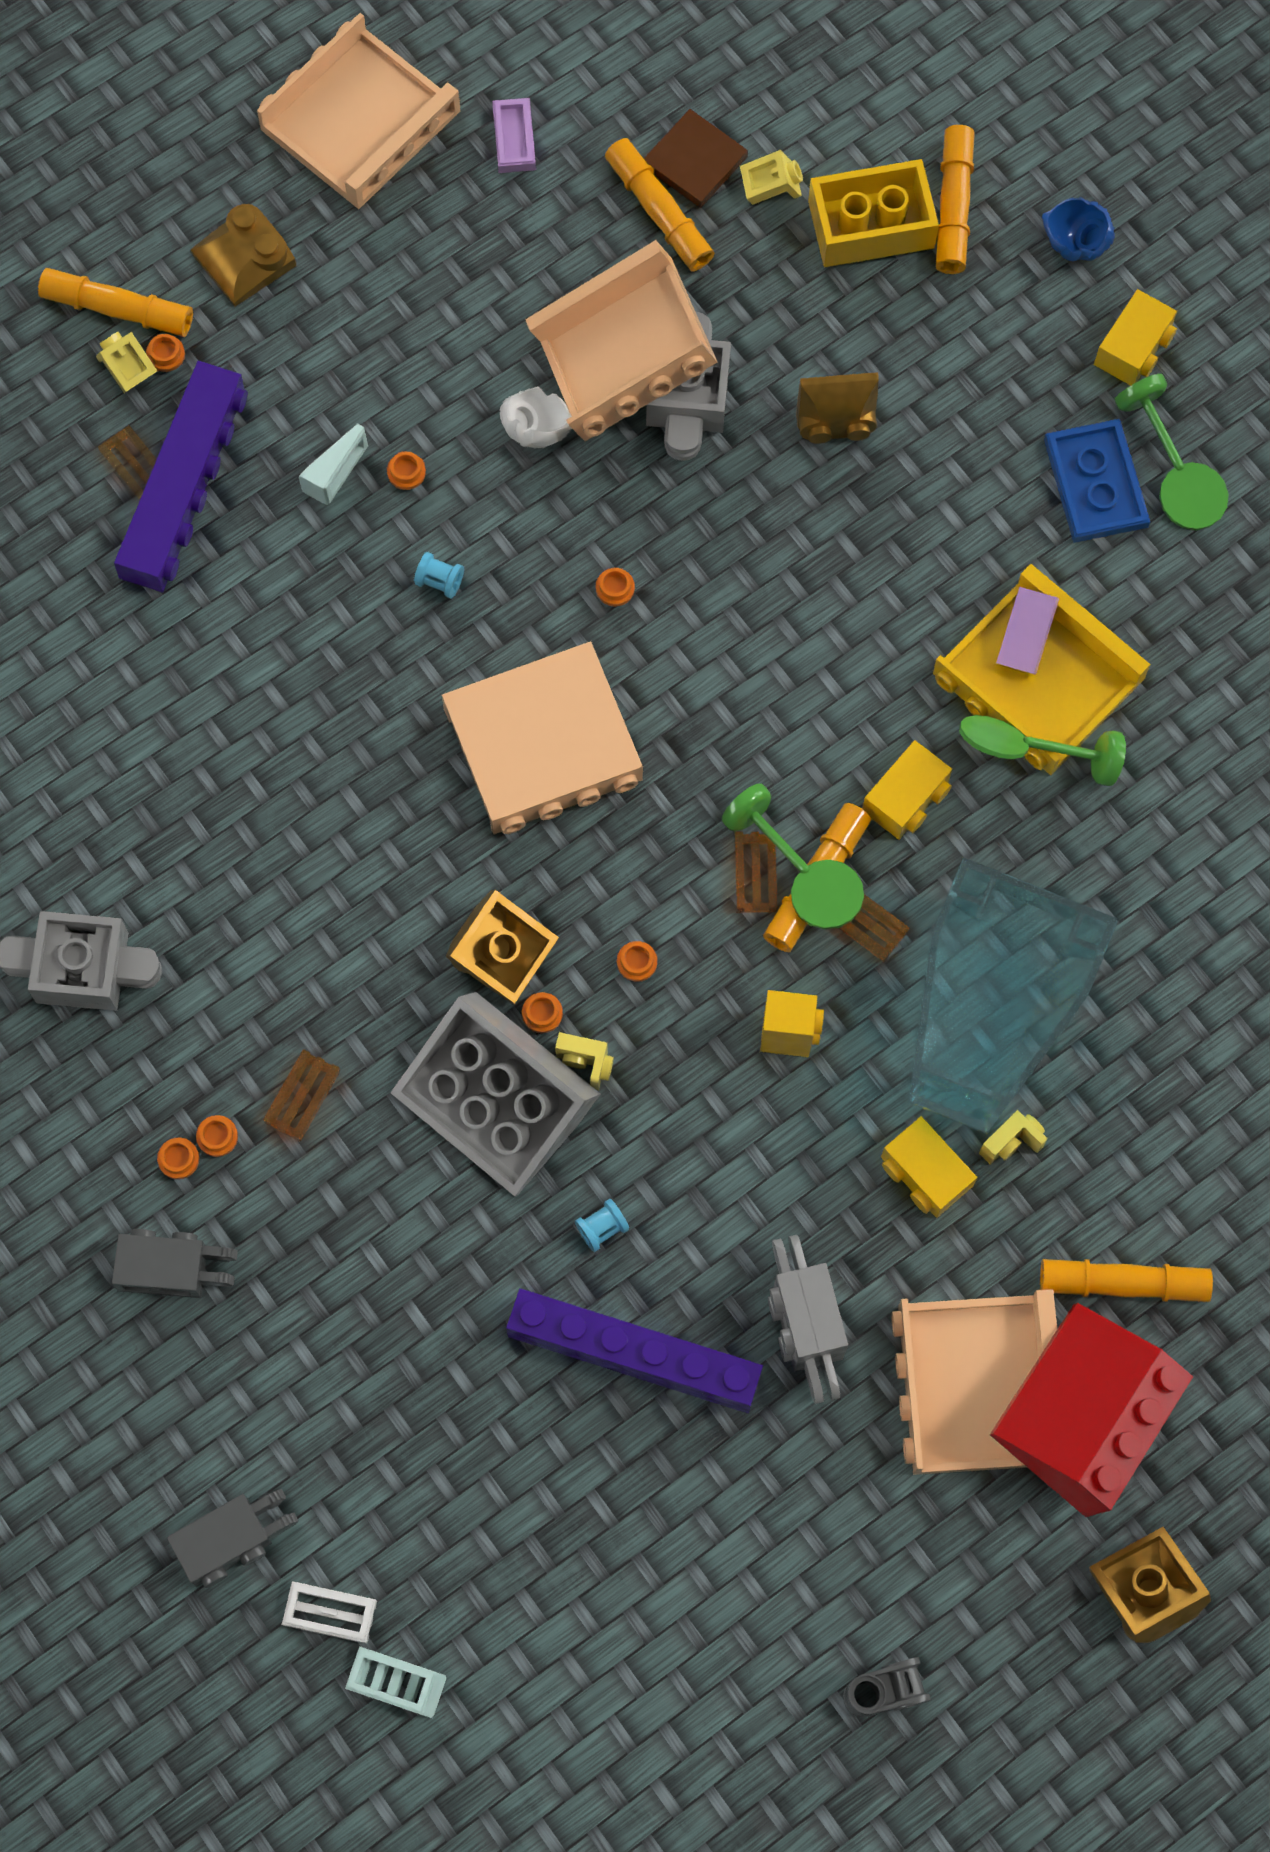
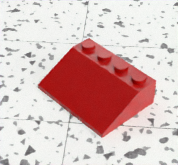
[989,1303,1193,1517]

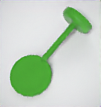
[1114,374,1229,530]
[959,715,1126,786]
[721,783,864,929]

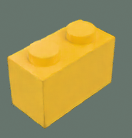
[1094,289,1177,386]
[862,740,952,840]
[760,990,824,1057]
[881,1116,978,1218]

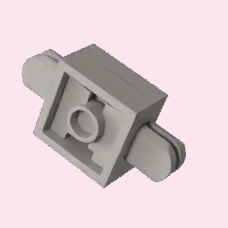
[646,311,731,461]
[0,911,162,1011]
[768,1235,848,1404]

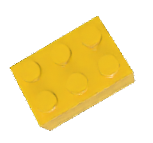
[808,159,939,267]

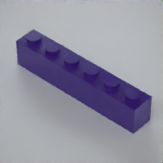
[114,361,248,593]
[506,1288,763,1414]

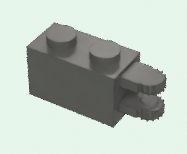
[112,1229,238,1298]
[167,1489,299,1588]

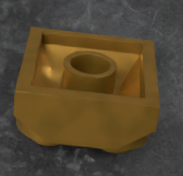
[190,204,297,307]
[796,372,879,444]
[446,890,559,1004]
[1089,1527,1211,1643]

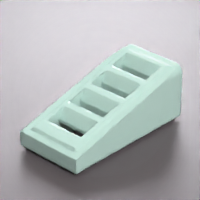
[299,424,368,505]
[345,1646,446,1718]

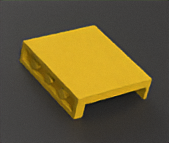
[933,564,1151,775]

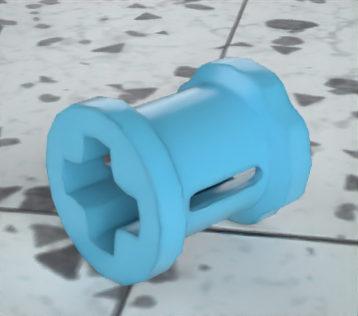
[414,552,464,599]
[574,1199,629,1252]

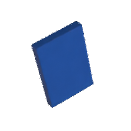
[1044,419,1150,543]

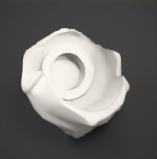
[500,386,572,448]

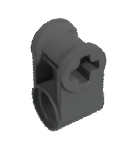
[843,1657,931,1717]

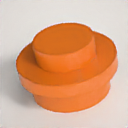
[146,334,185,372]
[387,451,426,490]
[596,568,635,606]
[617,941,657,982]
[522,992,563,1033]
[196,1115,238,1157]
[157,1138,199,1179]

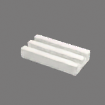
[282,1581,377,1644]

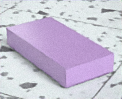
[492,98,536,173]
[996,587,1059,675]

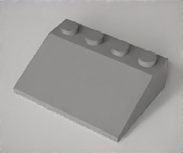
[391,992,601,1196]

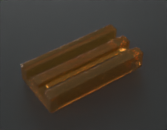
[98,425,157,501]
[735,831,777,913]
[839,894,910,962]
[263,1049,340,1142]

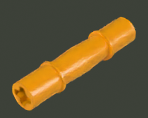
[936,125,975,274]
[605,138,715,271]
[38,268,193,337]
[763,803,872,952]
[1040,1259,1213,1302]

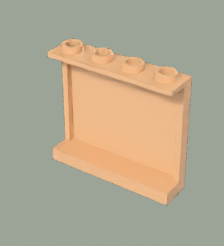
[257,13,460,209]
[525,240,718,441]
[442,641,643,834]
[892,1289,1057,1475]

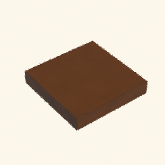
[644,109,748,208]

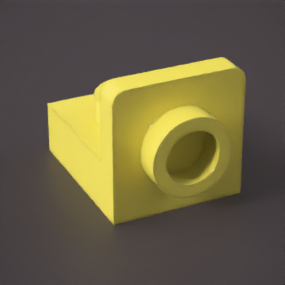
[740,150,803,205]
[96,331,157,393]
[555,1032,614,1091]
[979,1110,1047,1165]

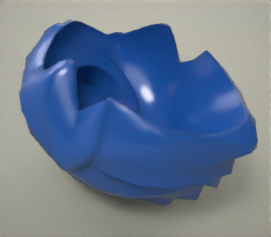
[1042,197,1115,262]

